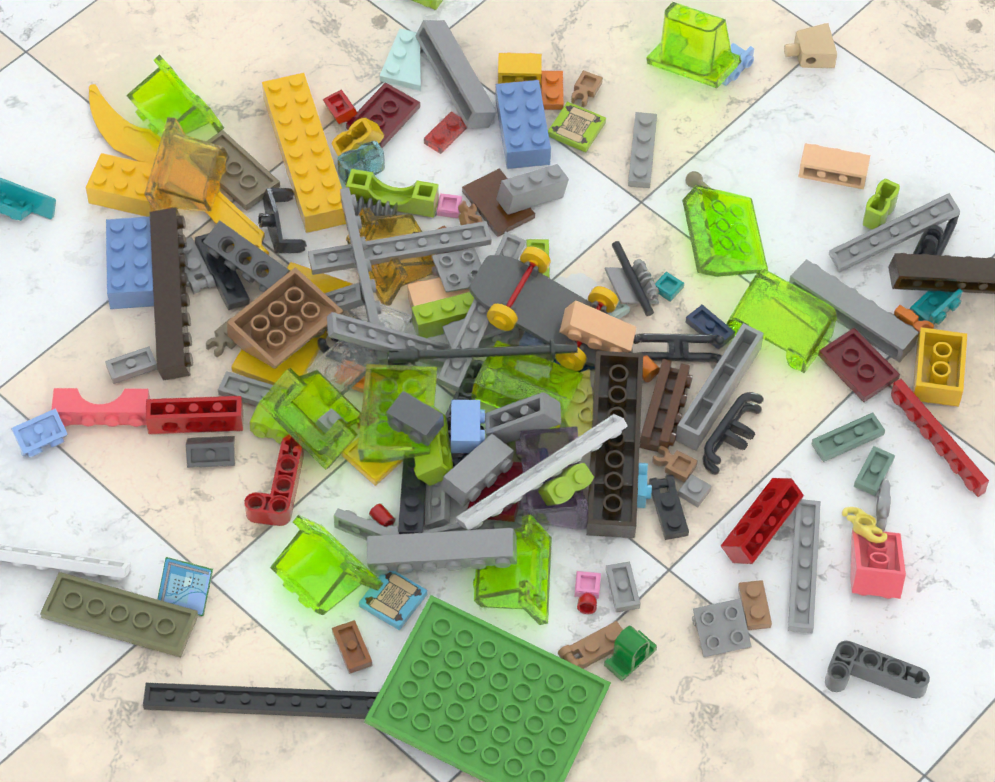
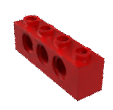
[145,396,243,434]
[721,478,804,564]

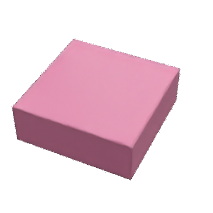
[437,193,462,218]
[574,571,601,599]

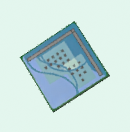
[157,557,213,616]

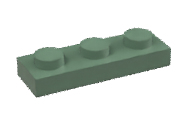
[811,412,885,462]

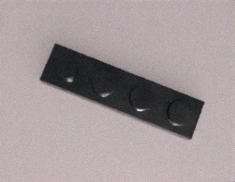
[195,233,250,310]
[398,457,426,534]

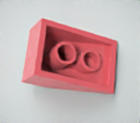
[850,528,906,599]

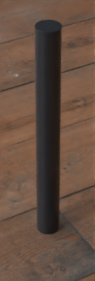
[612,241,654,316]

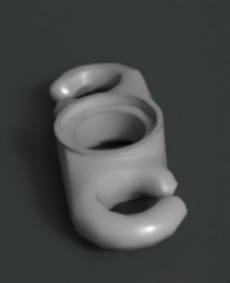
[876,479,891,533]

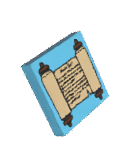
[359,571,427,631]

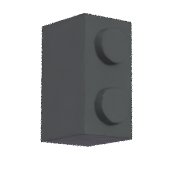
[386,391,444,446]

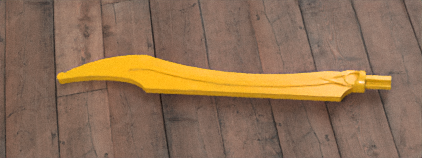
[89,84,269,274]

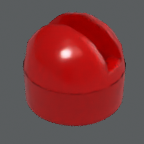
[577,592,597,614]

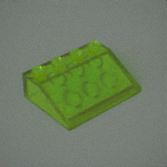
[682,185,768,277]
[471,340,584,432]
[358,364,438,463]

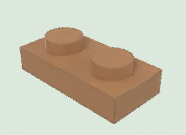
[738,580,772,630]

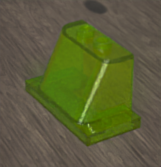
[646,2,742,88]
[126,54,224,143]
[258,368,367,470]
[270,515,384,615]
[473,515,552,625]

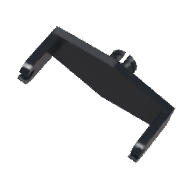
[258,188,307,253]

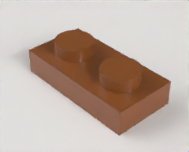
[332,620,373,674]

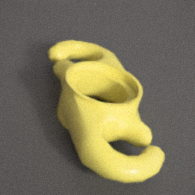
[842,507,887,543]

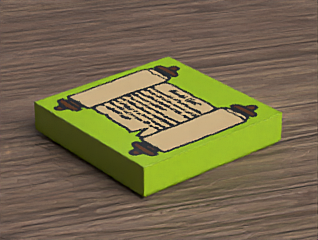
[548,101,606,152]

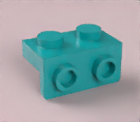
[910,288,963,325]

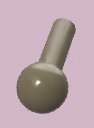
[685,171,718,200]

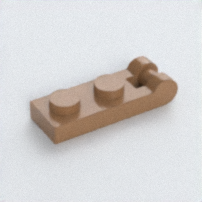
[558,621,623,669]

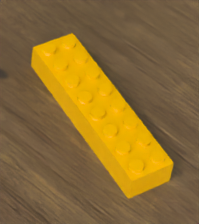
[262,73,346,233]

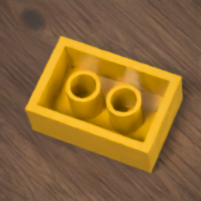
[85,153,167,217]
[913,327,967,407]

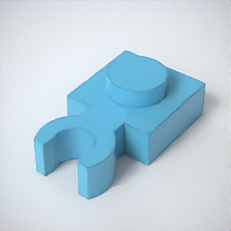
[637,463,652,508]

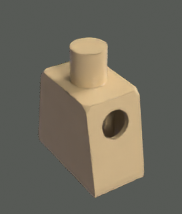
[784,23,837,68]

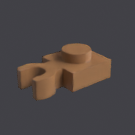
[571,70,603,107]
[458,200,482,225]
[652,446,698,482]

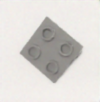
[432,248,481,292]
[605,259,659,304]
[692,598,752,657]

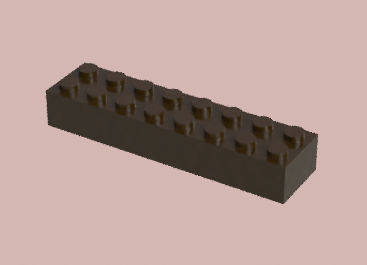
[586,351,643,538]

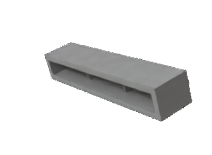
[415,20,497,128]
[788,259,919,363]
[676,323,764,451]
[367,528,517,575]

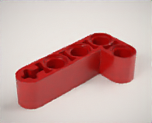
[244,434,304,526]

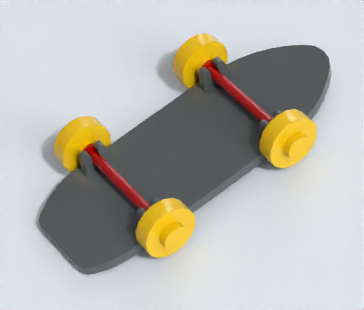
[469,246,633,371]

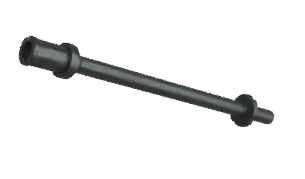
[389,339,578,365]

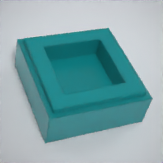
[655,271,684,302]

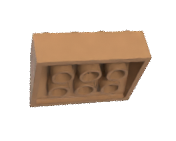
[227,267,343,369]

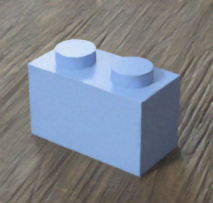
[451,400,485,453]

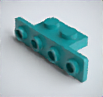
[0,178,56,221]

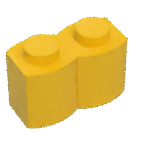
[331,118,384,162]

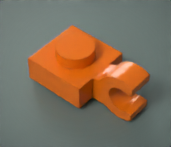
[894,305,934,336]

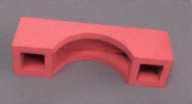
[51,388,150,427]

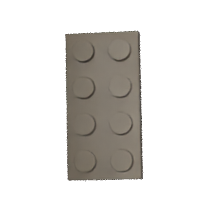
[189,130,280,211]

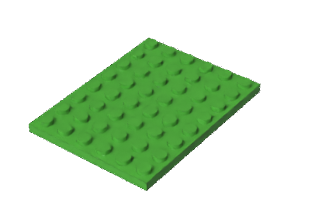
[364,595,611,782]

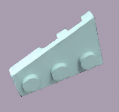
[380,28,421,91]

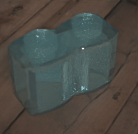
[337,141,385,185]

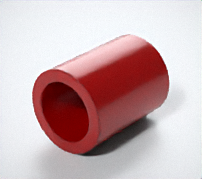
[369,503,396,527]

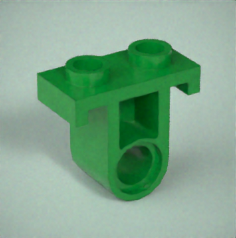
[604,625,657,681]

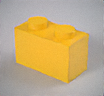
[498,52,542,88]

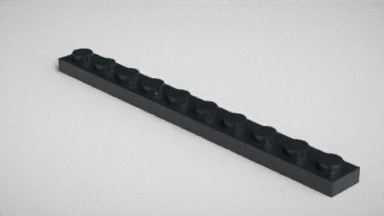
[143,682,379,719]

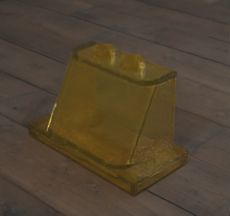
[144,117,228,212]
[346,208,435,306]

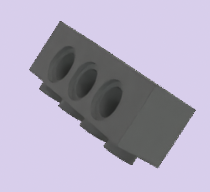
[203,220,290,293]

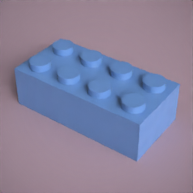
[495,80,551,169]
[106,216,154,309]

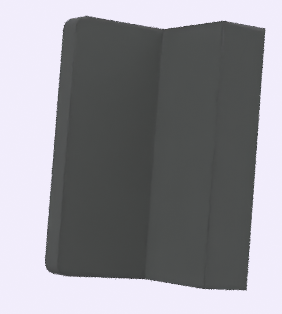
[186,436,235,468]

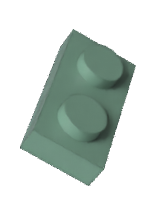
[853,446,895,496]

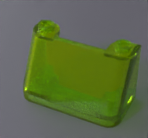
[727,269,837,373]

